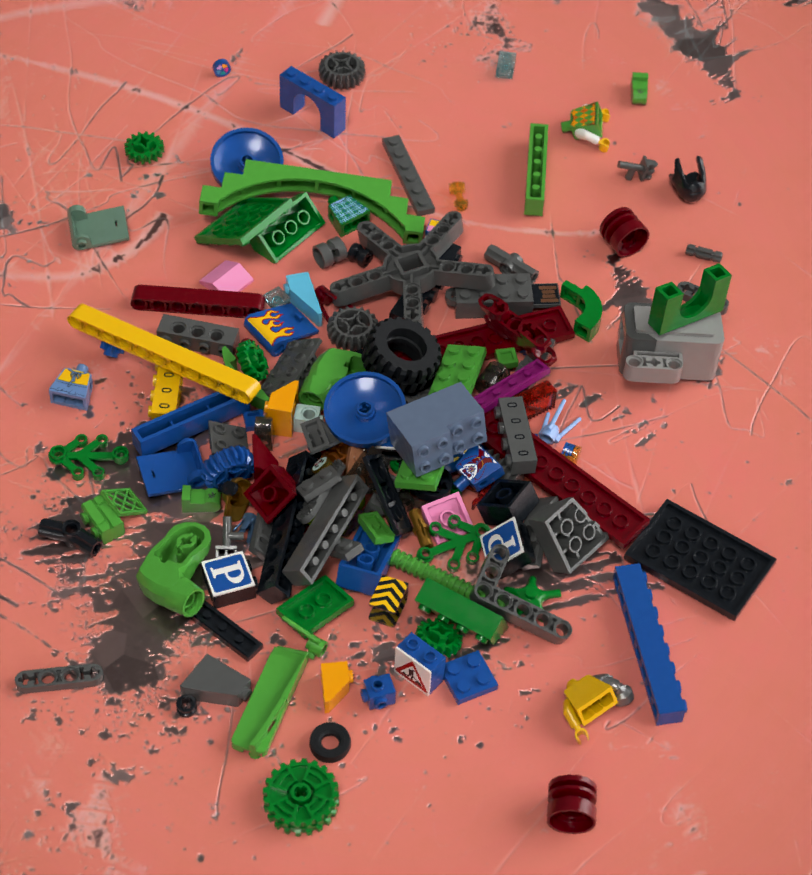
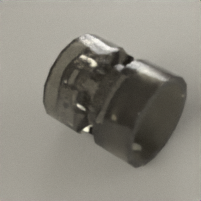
[475,361,510,394]

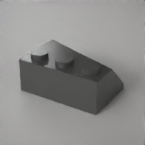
[528,497,609,574]

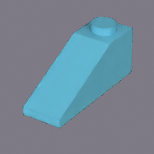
[283,272,322,327]

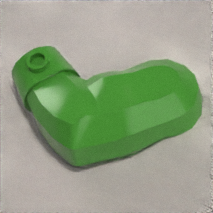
[298,348,368,410]
[136,522,211,617]

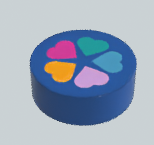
[212,59,231,77]

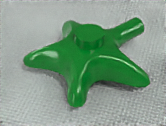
[504,575,561,622]

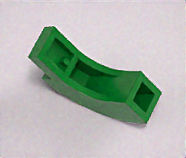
[560,280,602,343]

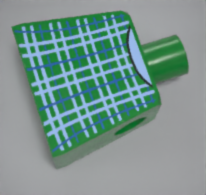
[328,195,370,237]

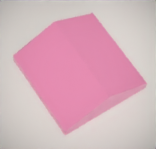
[199,260,253,292]
[421,491,473,545]

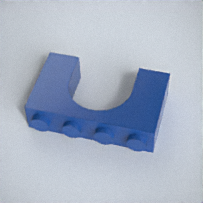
[279,66,346,138]

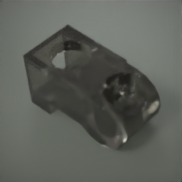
[254,416,275,451]

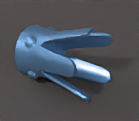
[232,512,257,544]

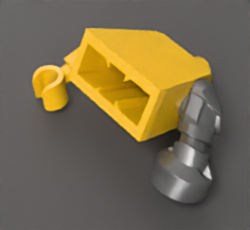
[563,674,634,745]

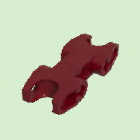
[478,293,557,366]

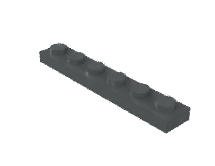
[382,135,435,216]

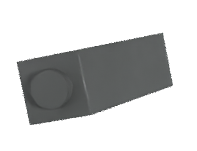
[180,654,252,707]

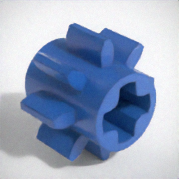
[100,341,124,358]

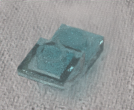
[495,51,517,79]

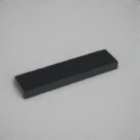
[189,600,263,662]

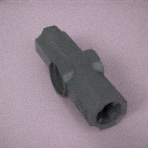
[484,244,539,284]

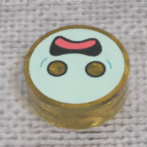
[312,456,332,475]

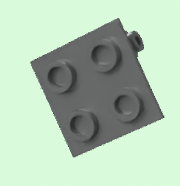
[208,420,248,455]

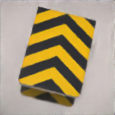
[369,575,409,628]

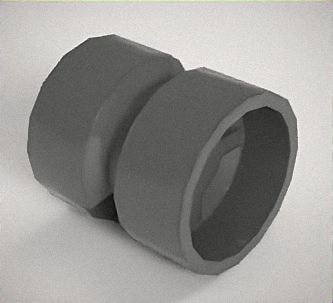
[312,236,348,269]

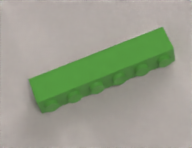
[524,123,548,216]

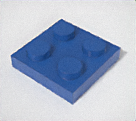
[444,650,498,705]

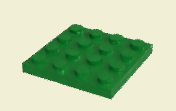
[194,197,294,246]

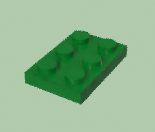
[276,575,354,639]

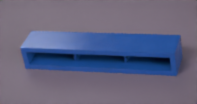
[131,392,250,456]

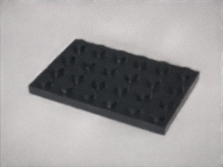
[624,499,777,621]

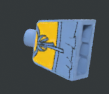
[49,364,93,411]

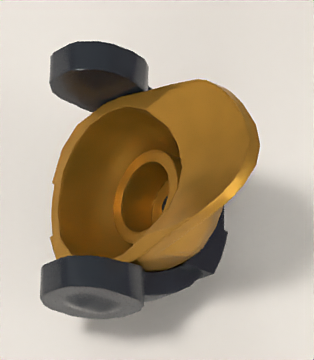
[218,477,253,522]

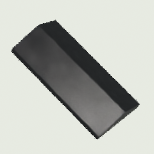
[361,454,413,538]

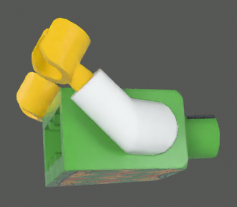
[561,101,610,153]

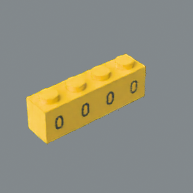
[148,364,183,420]

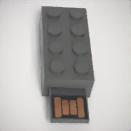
[445,273,561,319]

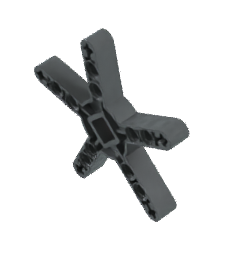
[330,211,495,327]

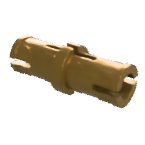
[408,508,434,548]

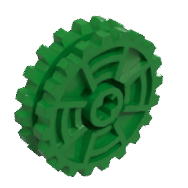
[263,758,339,836]

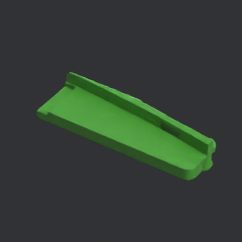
[231,647,309,759]

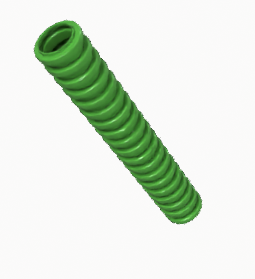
[389,549,505,607]

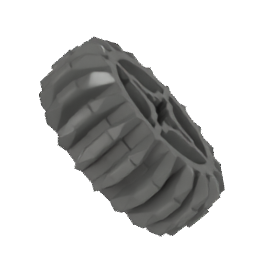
[318,51,365,90]
[327,305,378,351]

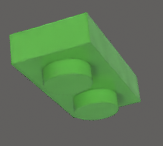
[357,511,395,545]

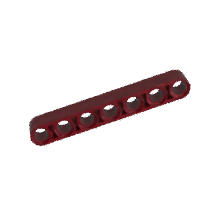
[130,285,266,318]

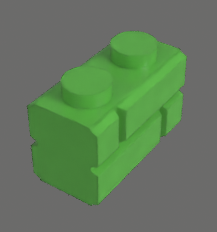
[80,494,125,545]

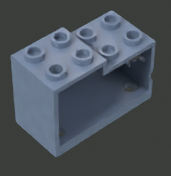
[386,382,487,477]

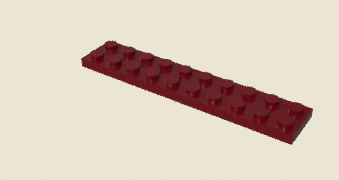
[391,305,575,372]
[481,408,650,549]

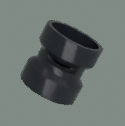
[347,243,373,268]

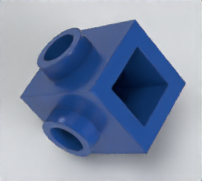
[360,673,396,710]

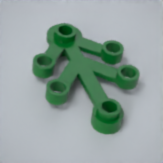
[48,434,129,481]
[416,515,491,572]

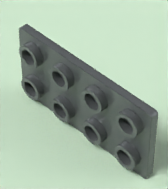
[261,338,322,397]

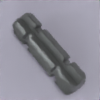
[686,244,723,263]

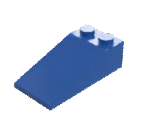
[336,526,402,596]

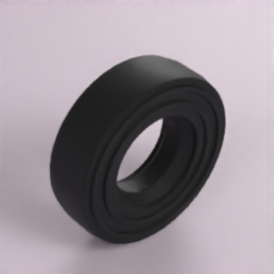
[310,722,351,763]

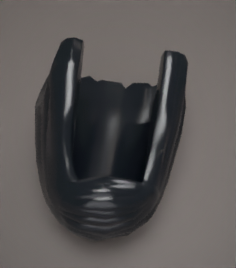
[669,156,706,202]

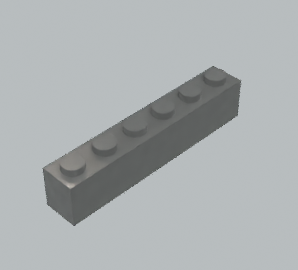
[282,474,369,586]

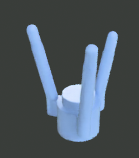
[538,399,581,444]

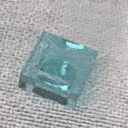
[263,286,290,308]

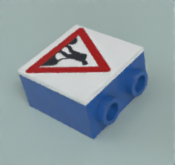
[394,632,446,696]

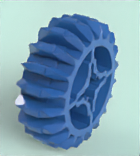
[200,445,254,489]

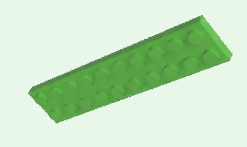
[394,344,487,492]

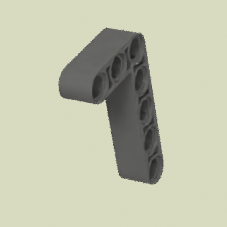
[469,544,572,645]

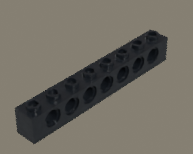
[256,450,318,604]

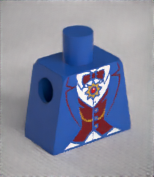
[453,444,505,492]

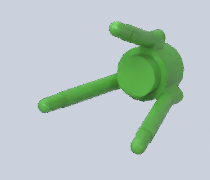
[277,616,328,660]

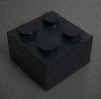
[476,479,540,526]

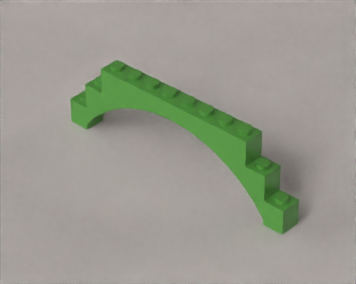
[199,159,425,244]

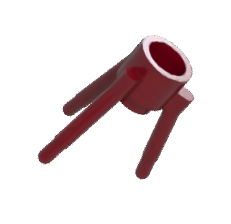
[315,285,354,322]

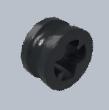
[176,694,197,718]

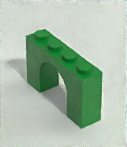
[648,263,732,336]

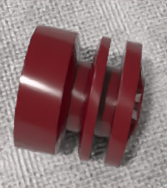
[599,207,650,257]
[547,774,597,834]

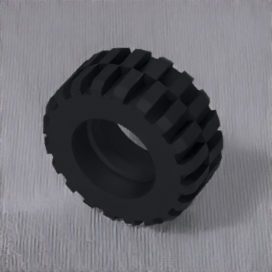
[361,317,442,394]

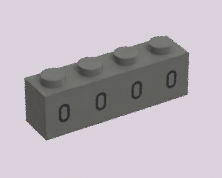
[494,396,538,475]

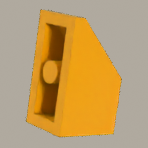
[321,661,353,713]

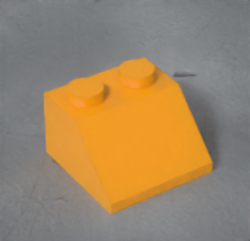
[264,380,299,437]

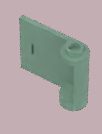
[67,205,130,250]

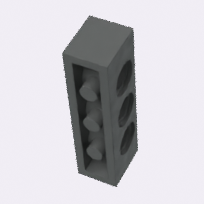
[157,314,240,357]

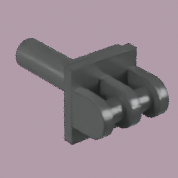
[617,156,658,181]
[215,516,244,558]

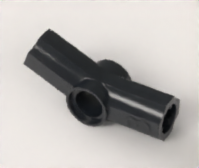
[38,518,103,557]

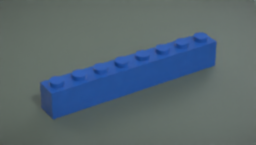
[613,563,687,726]

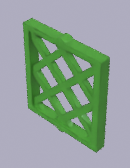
[100,488,148,517]

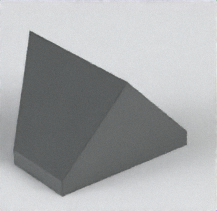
[300,417,341,455]

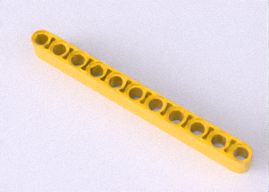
[67,304,261,404]

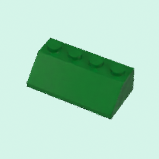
[250,192,326,264]
[415,577,509,645]

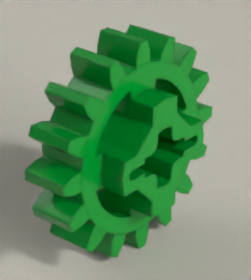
[124,131,164,165]
[236,339,269,382]
[415,618,463,658]

